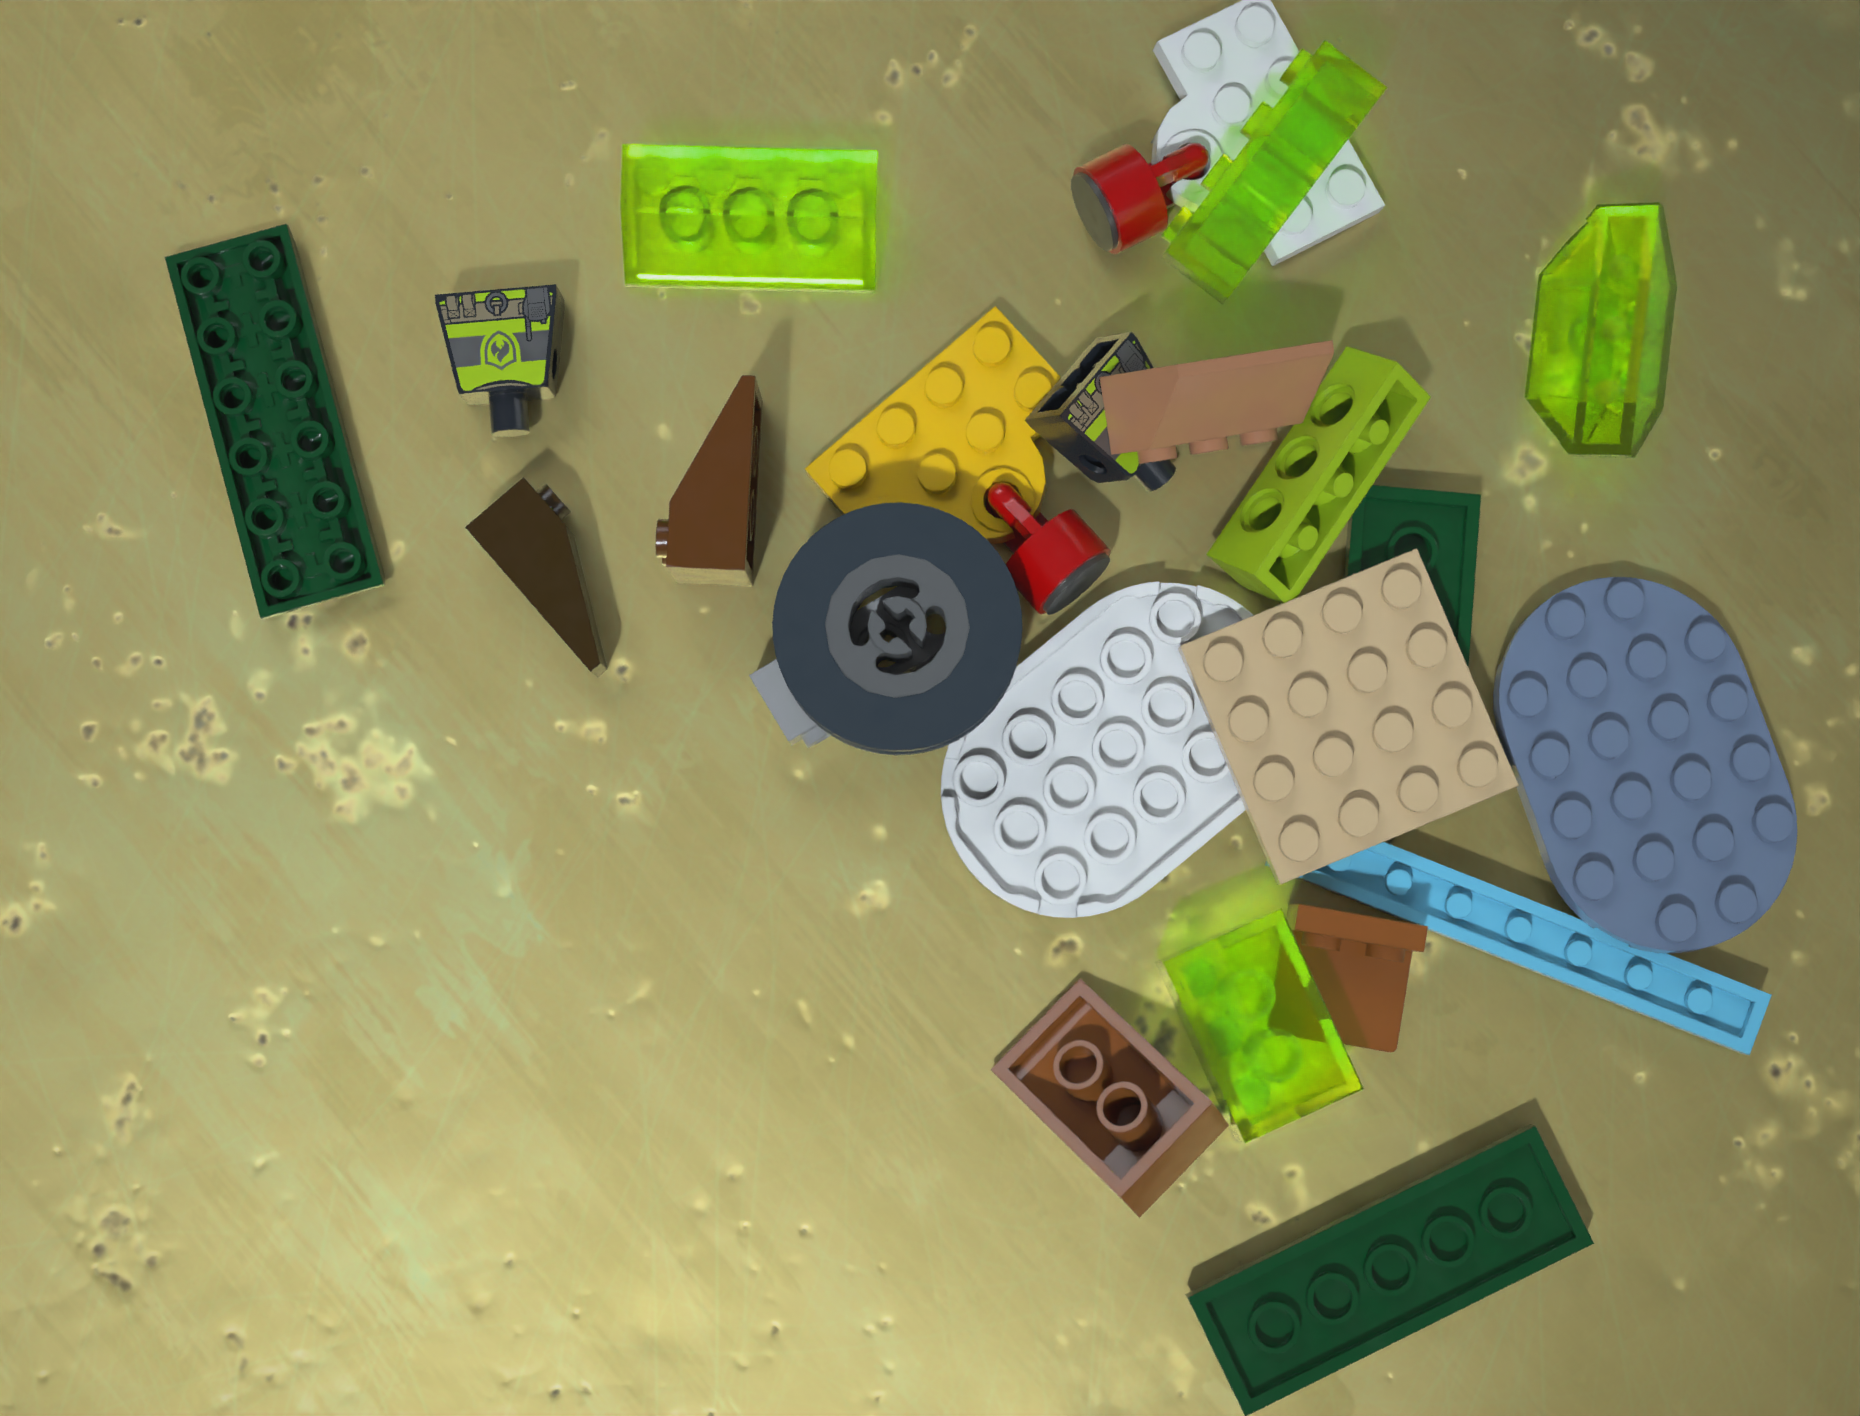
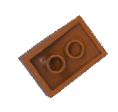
[991,979,1229,1218]

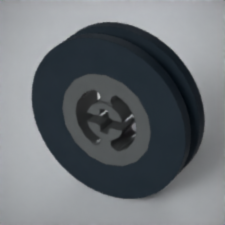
[772,502,1022,756]

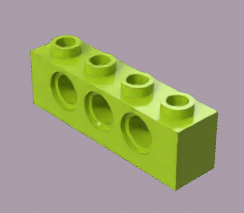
[1206,346,1431,604]

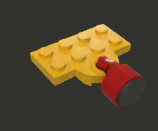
[804,306,1111,615]

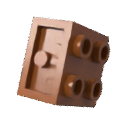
[1269,904,1428,1052]

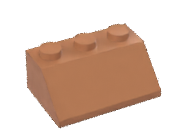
[1100,340,1334,464]

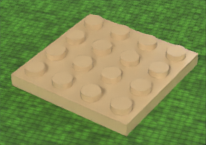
[1178,549,1519,885]

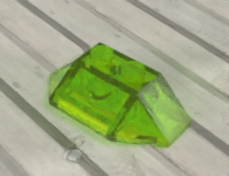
[1525,202,1677,458]

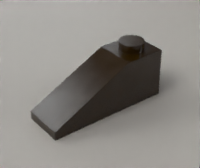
[465,477,607,677]

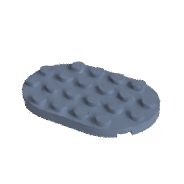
[1493,577,1797,953]

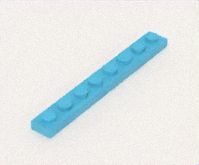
[1265,842,1772,1055]

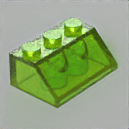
[1155,908,1364,1143]

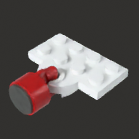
[1071,0,1385,267]

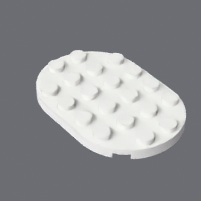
[941,581,1254,918]

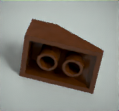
[655,375,763,587]

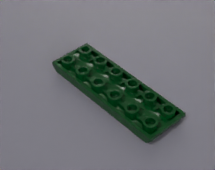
[165,224,385,619]

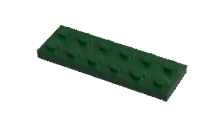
[1185,1124,1594,1416]

